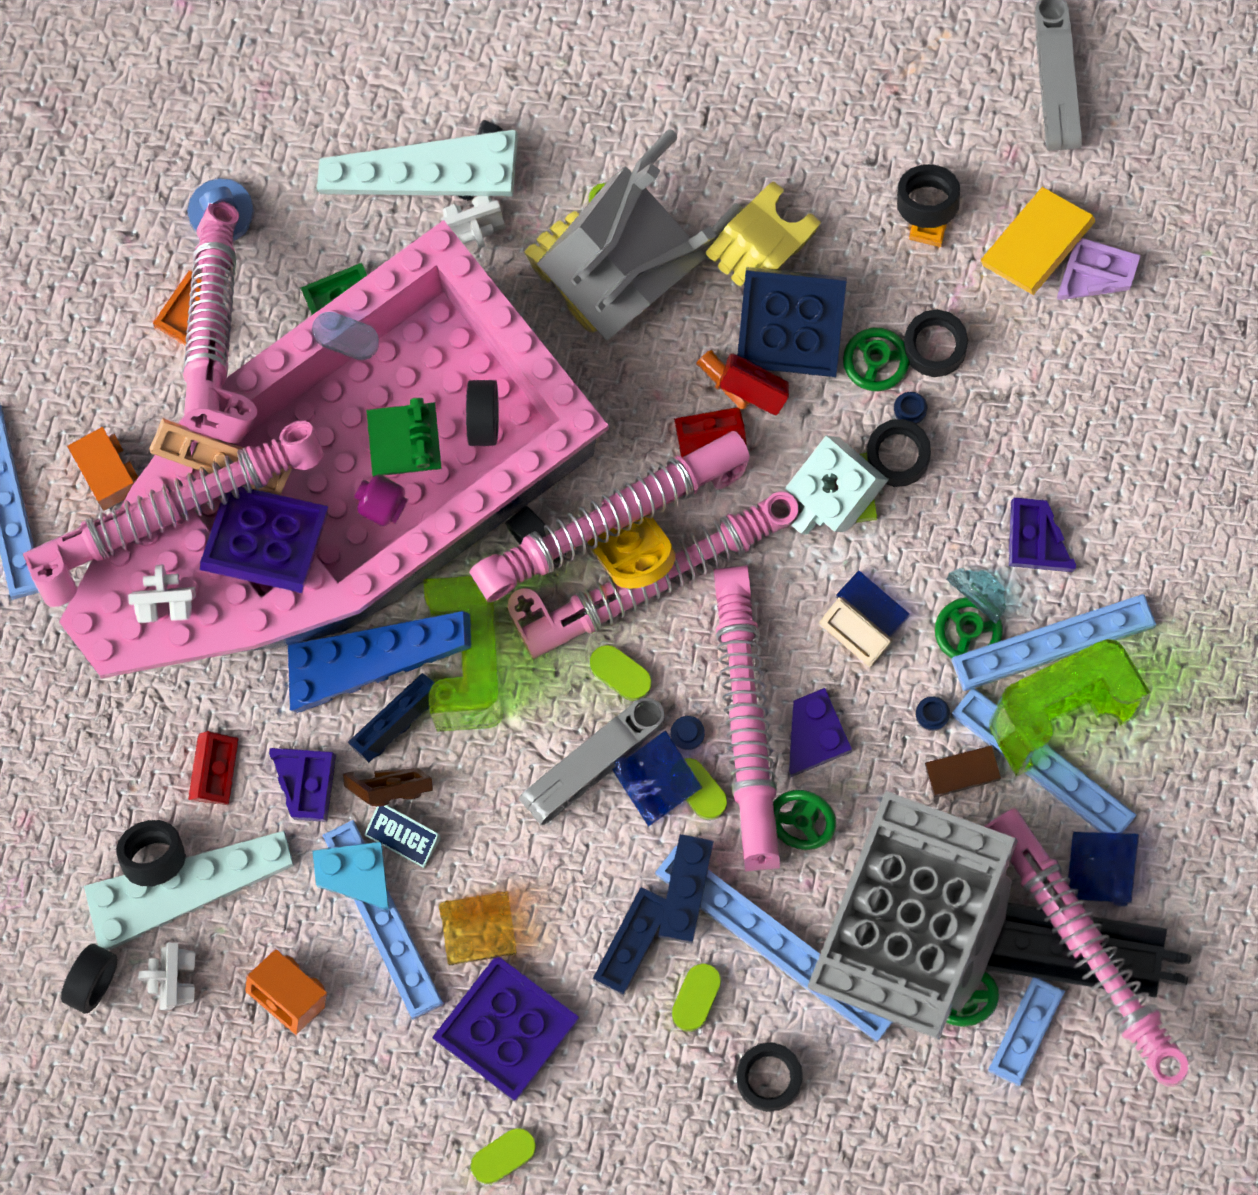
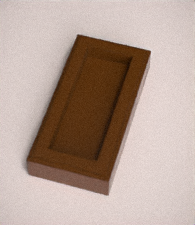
[925,745,1001,798]

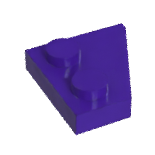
[1009,497,1076,572]
[789,688,852,777]
[269,748,336,822]

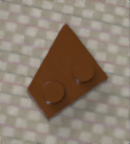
[343,768,433,807]

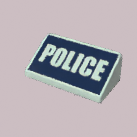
[364,805,441,868]

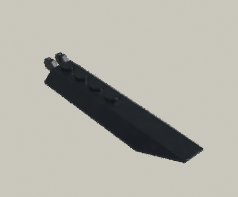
[985,903,1191,998]

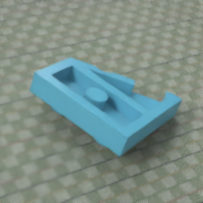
[312,842,389,910]

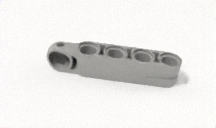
[1035,0,1082,151]
[519,698,665,826]

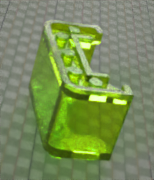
[423,576,504,732]
[989,639,1150,777]

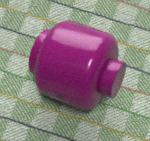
[354,474,408,526]

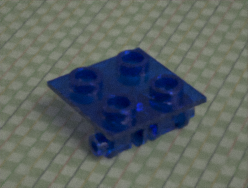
[612,731,703,827]
[1068,832,1139,907]

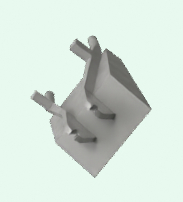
[537,130,743,340]

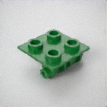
[366,398,442,477]

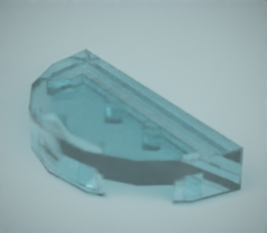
[946,568,1006,624]

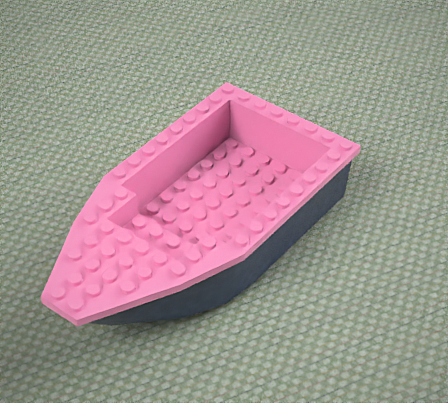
[59,220,609,679]

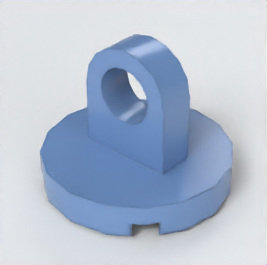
[187,178,254,241]

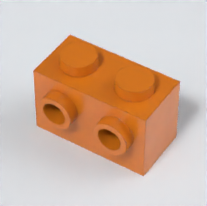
[67,426,139,511]
[245,949,327,1035]

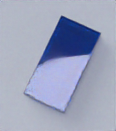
[836,570,910,638]

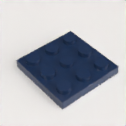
[737,267,847,377]

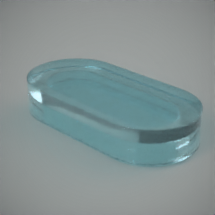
[312,312,379,360]

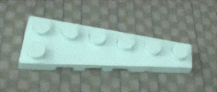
[317,130,518,196]
[84,831,294,951]

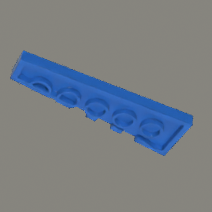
[288,611,472,713]

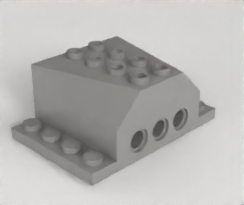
[807,791,1018,1040]

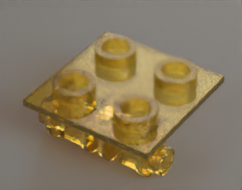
[439,891,517,966]

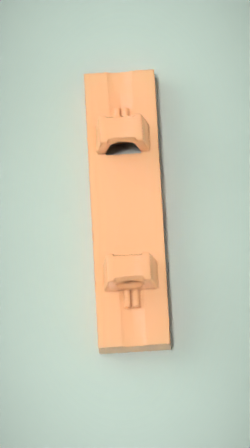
[149,418,292,495]

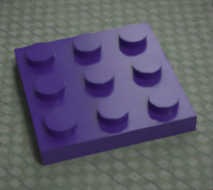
[200,487,328,593]
[432,955,580,1102]

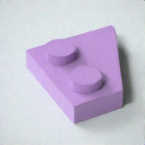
[1057,238,1141,300]

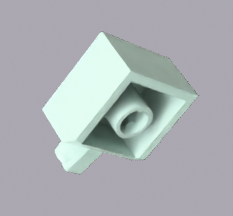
[785,436,888,535]

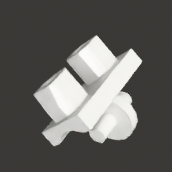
[441,196,506,249]
[128,565,196,623]
[138,943,195,1011]

